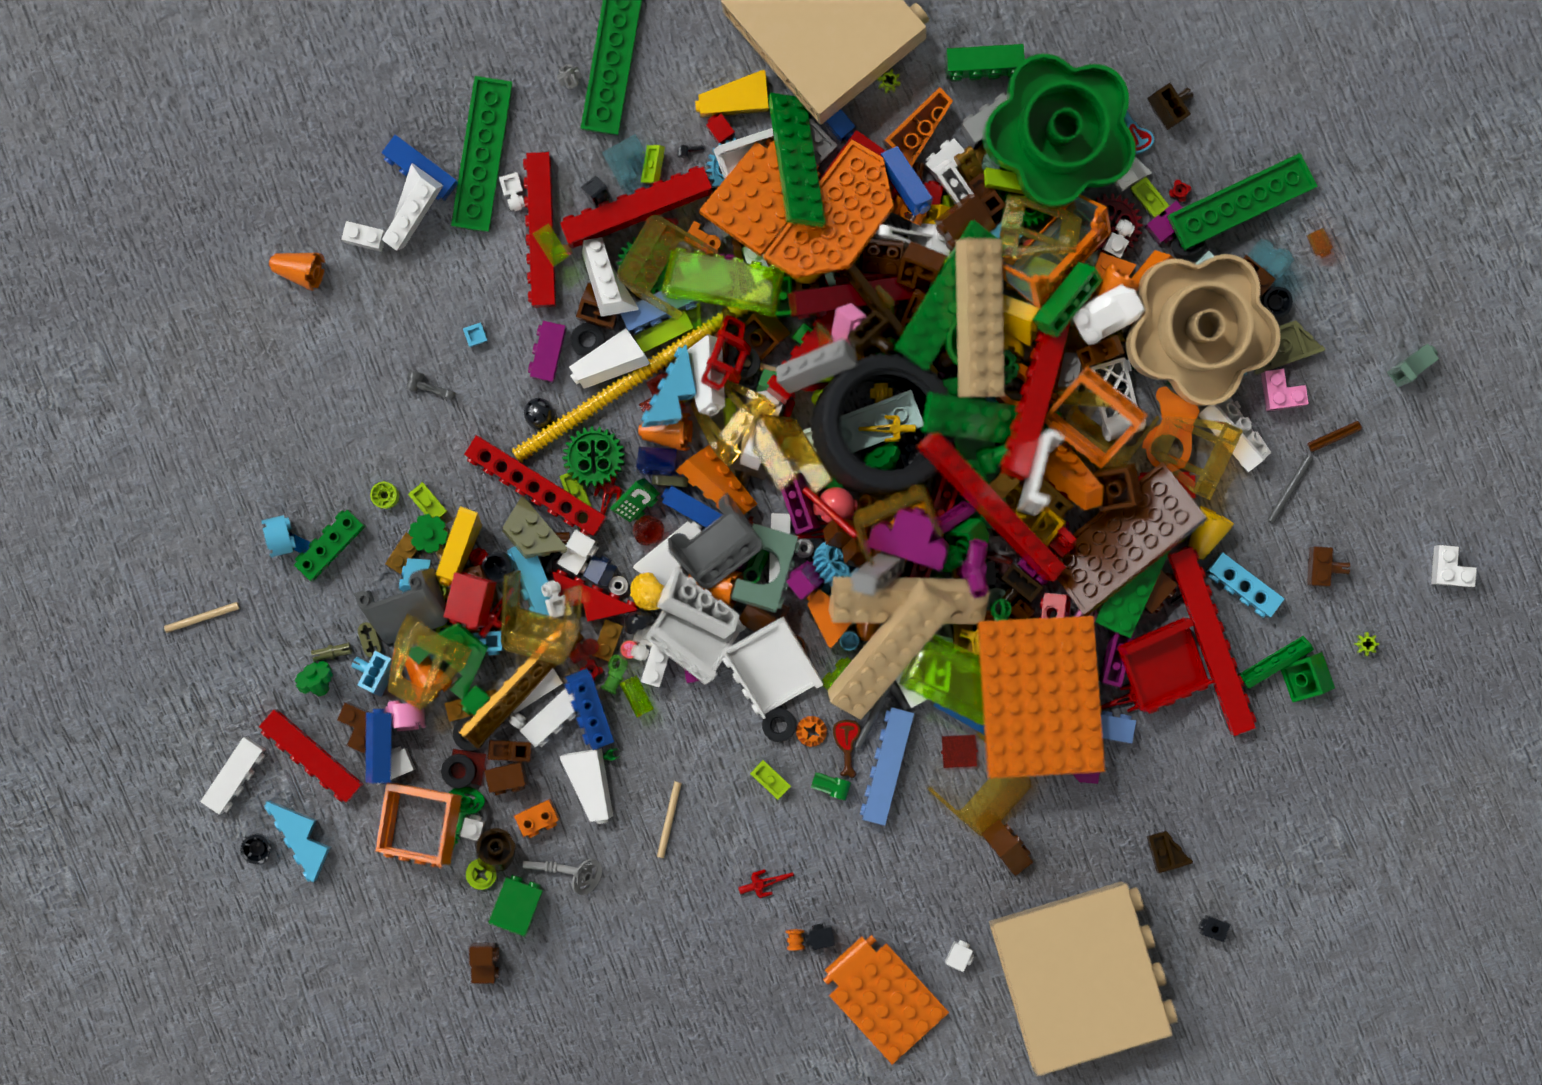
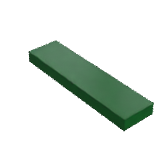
[1238,636,1314,689]

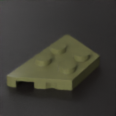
[1254,320,1325,375]
[502,496,567,559]

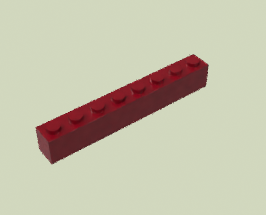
[788,277,930,319]

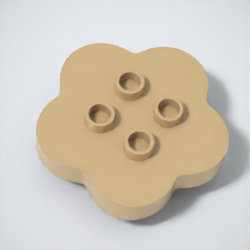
[1126,254,1280,406]

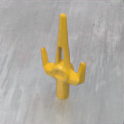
[858,415,916,442]

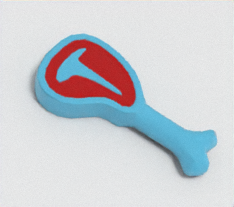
[1124,111,1154,154]

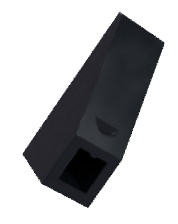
[581,176,611,208]

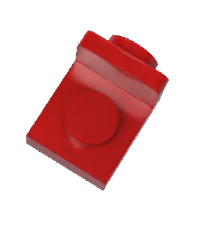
[1049,526,1077,558]

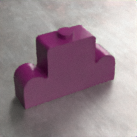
[867,506,949,570]

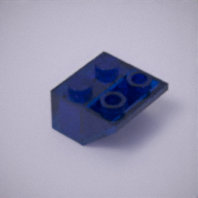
[636,447,678,476]

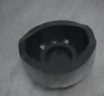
[1262,287,1293,317]
[524,398,555,430]
[482,551,514,583]
[624,610,655,634]
[240,833,272,864]

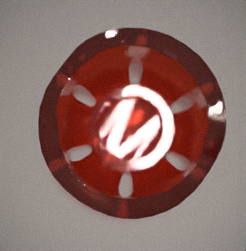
[632,515,664,546]

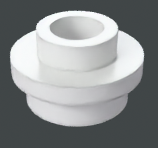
[797,539,814,558]
[609,576,628,595]
[509,712,527,730]

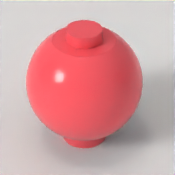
[813,487,857,524]

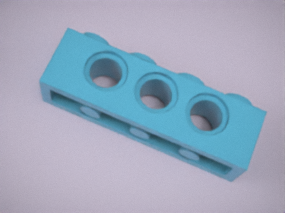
[1206,552,1284,618]

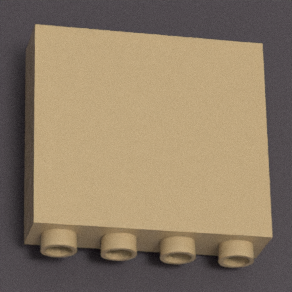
[721,0,929,125]
[989,882,1177,1076]

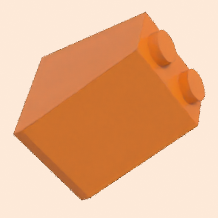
[807,589,851,648]

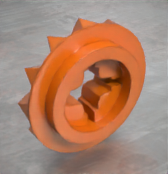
[796,716,827,747]

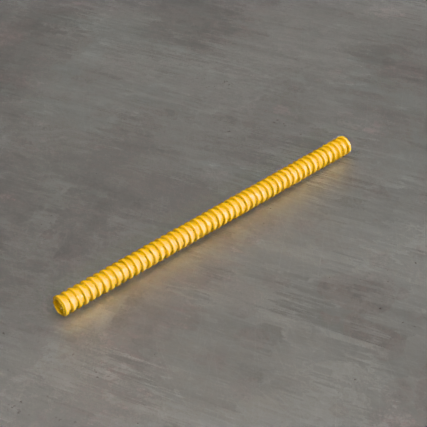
[512,283,773,463]

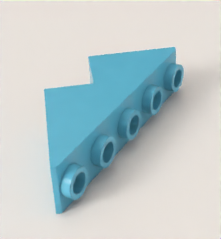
[641,345,696,428]
[264,801,330,882]

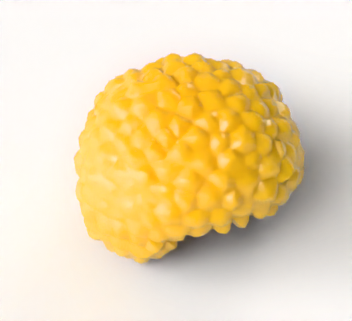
[630,572,664,611]

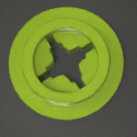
[466,859,496,890]

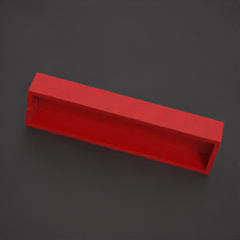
[560,166,713,249]

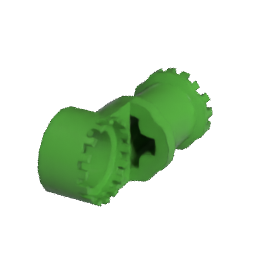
[601,655,628,695]

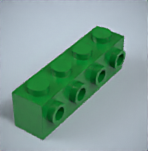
[1033,262,1103,337]
[294,510,366,581]

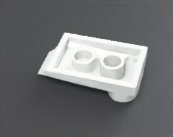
[1073,284,1145,345]

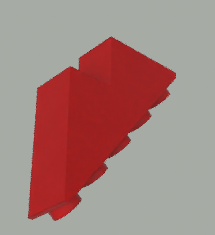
[553,569,638,622]

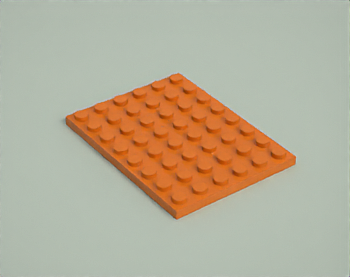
[977,616,1105,778]

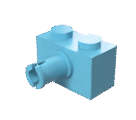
[352,651,399,697]

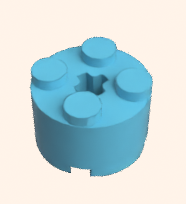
[261,515,297,558]

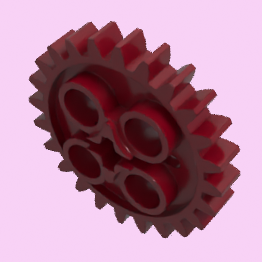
[1080,193,1143,255]

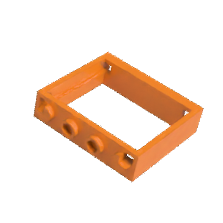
[1044,366,1148,469]
[375,783,462,868]

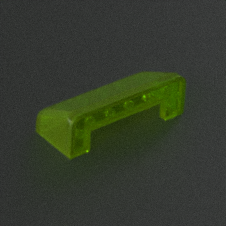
[661,247,785,318]
[899,634,984,726]

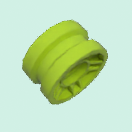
[370,481,399,509]

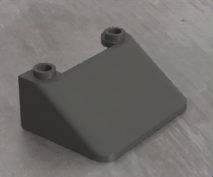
[668,493,762,588]
[354,568,449,644]

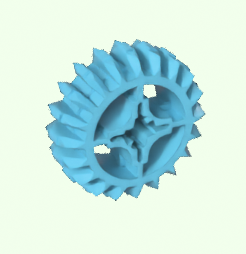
[813,542,859,587]

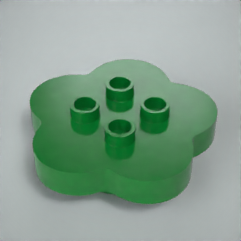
[982,54,1136,209]

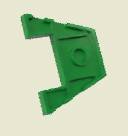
[406,623,488,700]

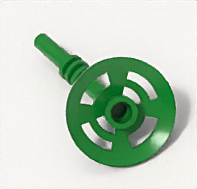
[446,787,485,849]

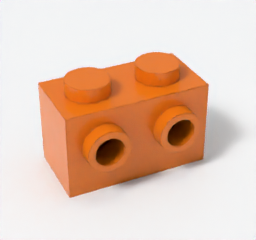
[514,799,560,838]

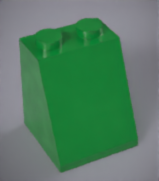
[488,874,544,936]

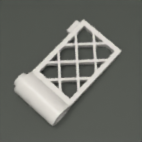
[1089,357,1146,441]

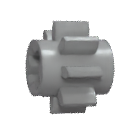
[557,64,582,89]

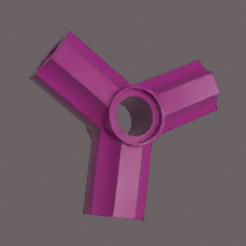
[957,539,988,598]

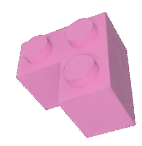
[830,303,867,345]
[1261,369,1309,411]

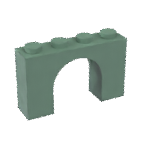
[731,523,800,613]

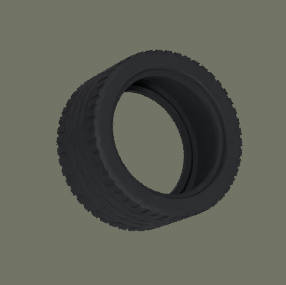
[811,354,955,496]

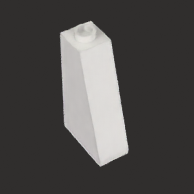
[569,328,650,389]
[688,335,725,416]
[633,521,703,587]
[560,748,613,824]

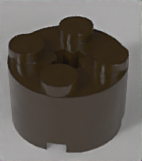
[476,828,515,872]

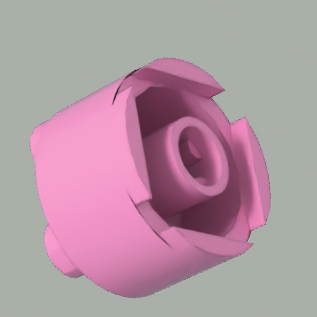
[385,699,426,731]

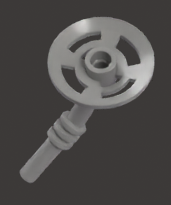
[523,859,602,895]

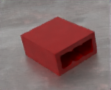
[444,572,497,630]

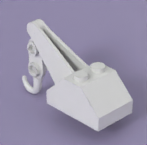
[872,223,951,259]

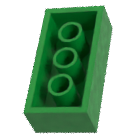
[944,44,1025,82]

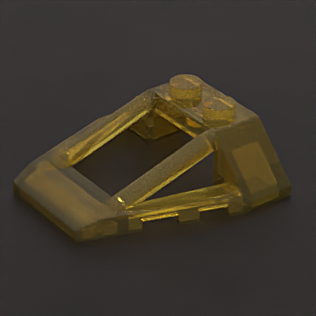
[999,193,1082,259]
[691,380,777,467]
[1148,415,1243,500]
[388,614,472,710]

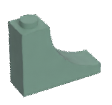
[1387,344,1439,387]

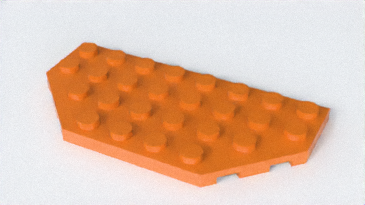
[763,140,894,278]

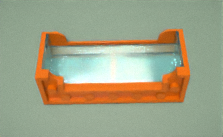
[1002,194,1111,309]

